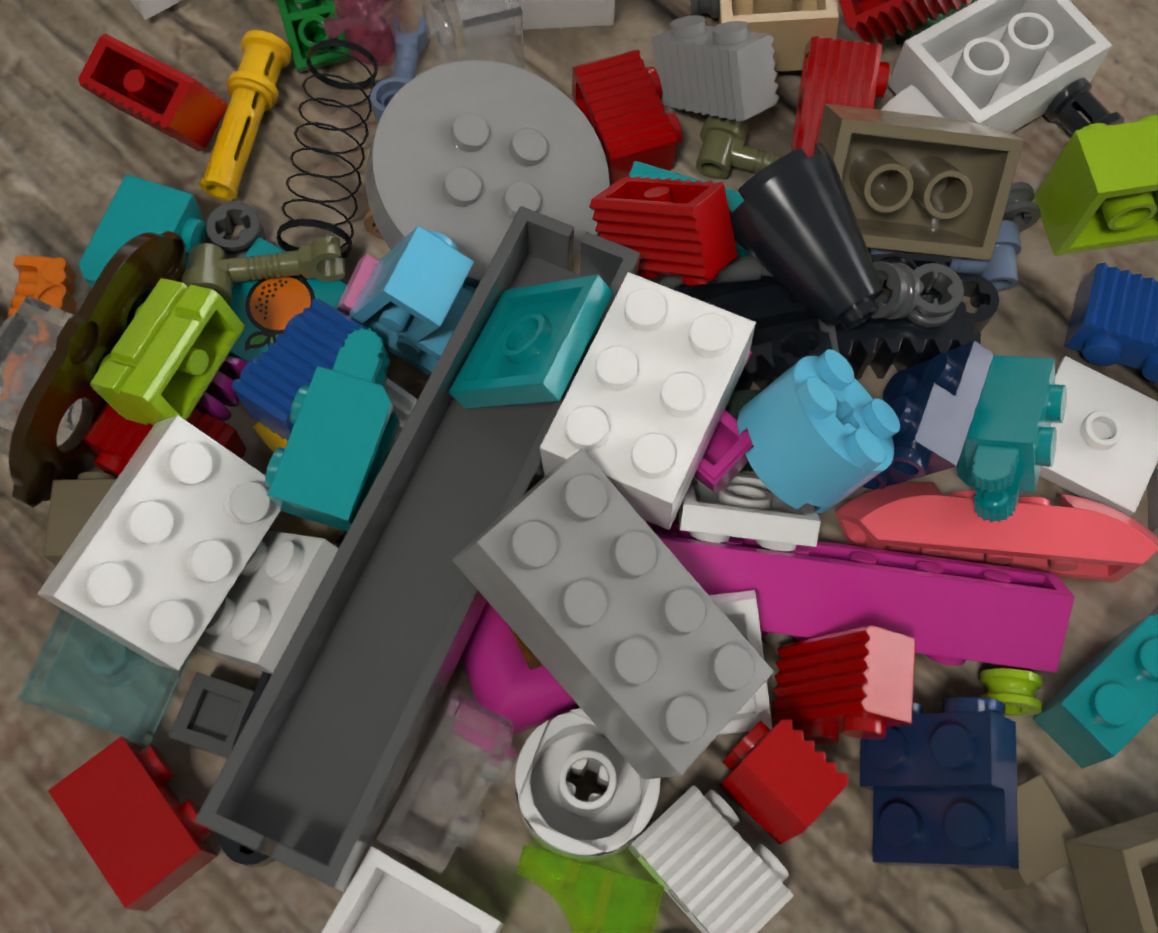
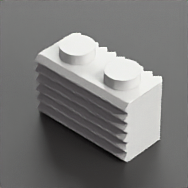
[628,785,793,933]

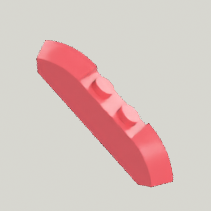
[835,482,1158,582]

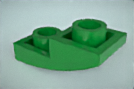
[276,0,352,73]

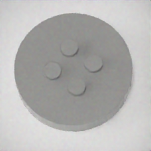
[366,60,610,289]

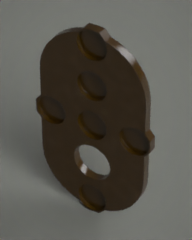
[9,231,186,508]

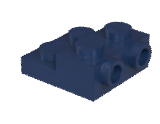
[862,341,994,490]
[860,698,1019,869]

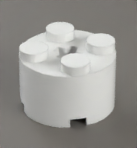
[515,708,660,862]

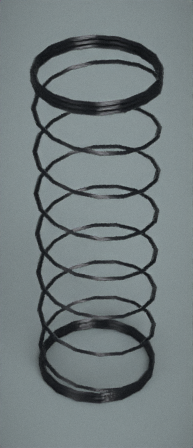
[276,39,378,259]

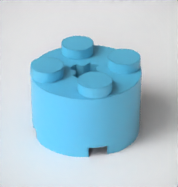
[737,349,900,513]

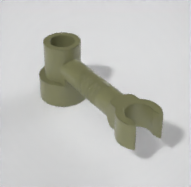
[696,114,781,179]
[181,236,346,306]

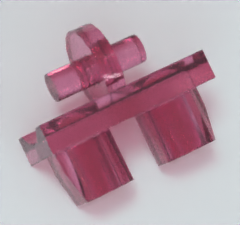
[323,0,404,65]

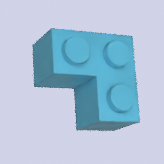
[348,225,476,376]

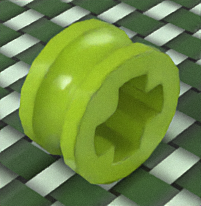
[980,668,1043,716]

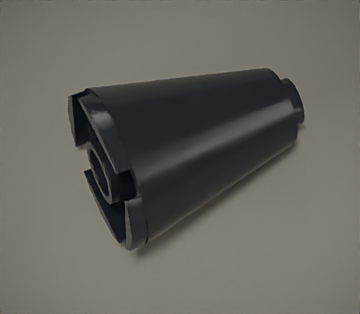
[729,143,883,331]

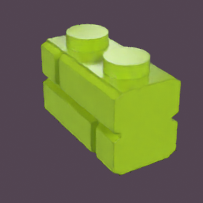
[90,278,245,426]

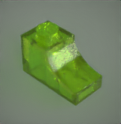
[516,844,664,933]

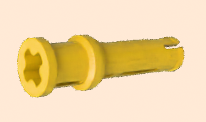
[199,30,292,201]

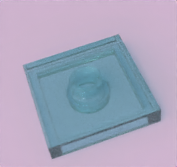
[17,609,191,746]

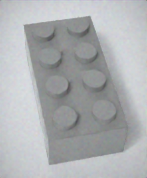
[452,448,774,780]

